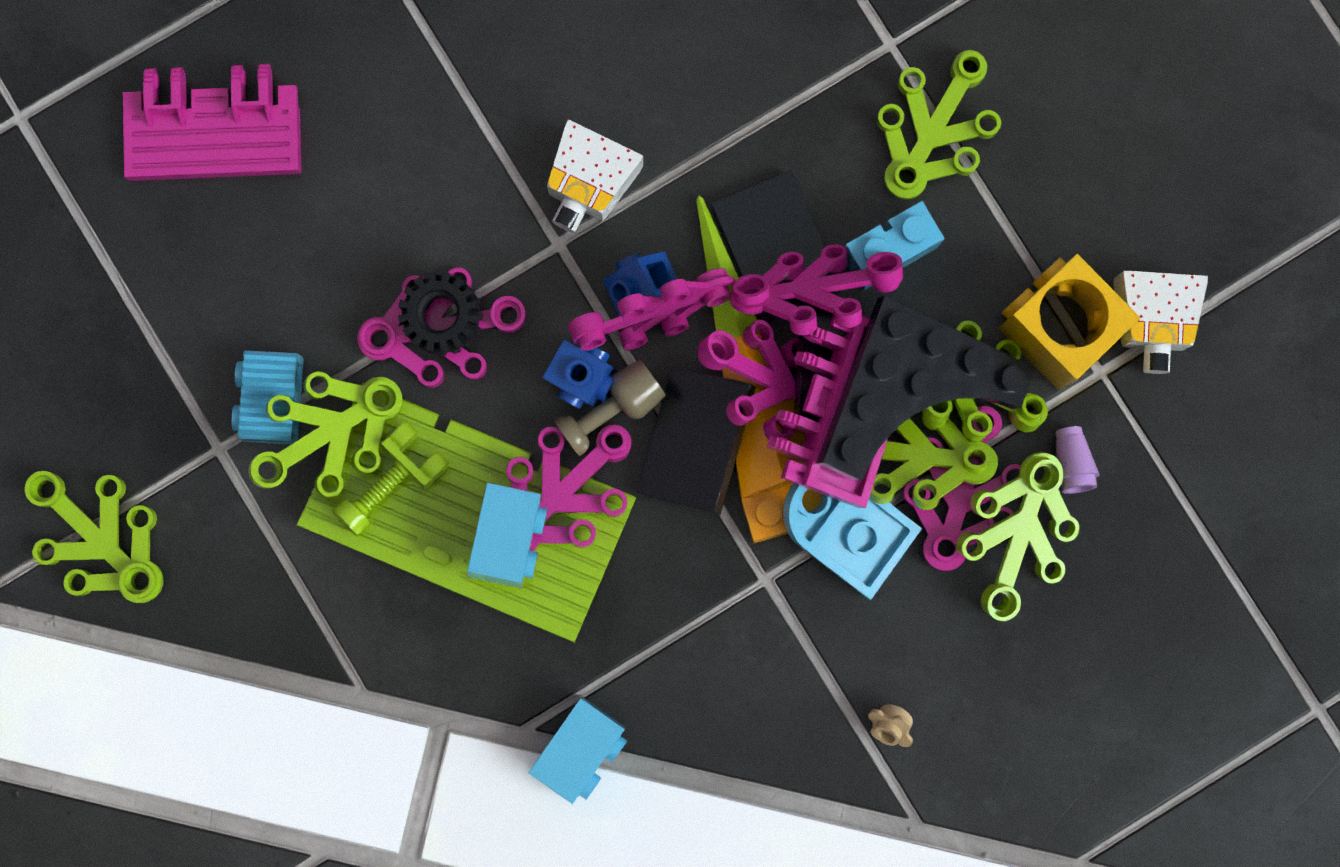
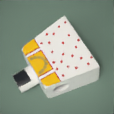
[547,119,643,233]
[1114,271,1208,374]

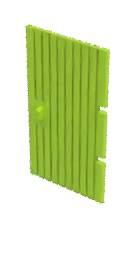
[297,382,637,643]

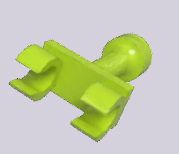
[332,421,450,536]

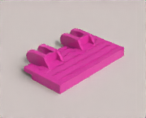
[123,64,302,181]
[767,314,888,508]

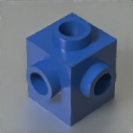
[603,251,677,316]
[542,339,616,409]

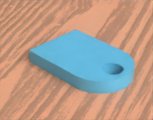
[783,483,922,600]

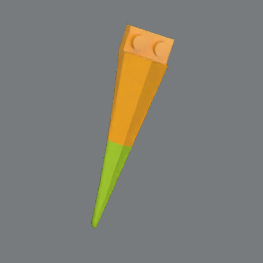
[697,195,821,544]

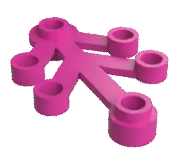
[730,244,903,335]
[357,267,526,388]
[568,269,735,351]
[698,320,799,440]
[903,406,1021,571]
[506,425,631,551]

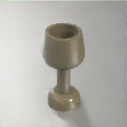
[554,360,666,456]

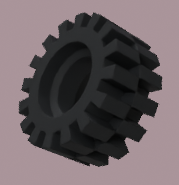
[398,272,483,356]

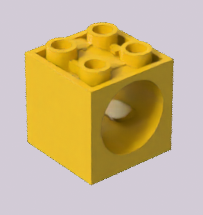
[997,254,1141,390]

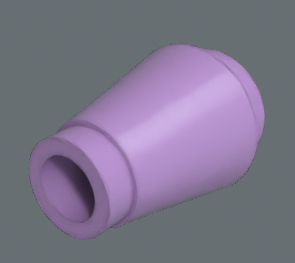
[1055,426,1100,494]

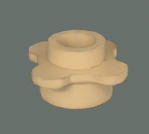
[868,704,913,747]

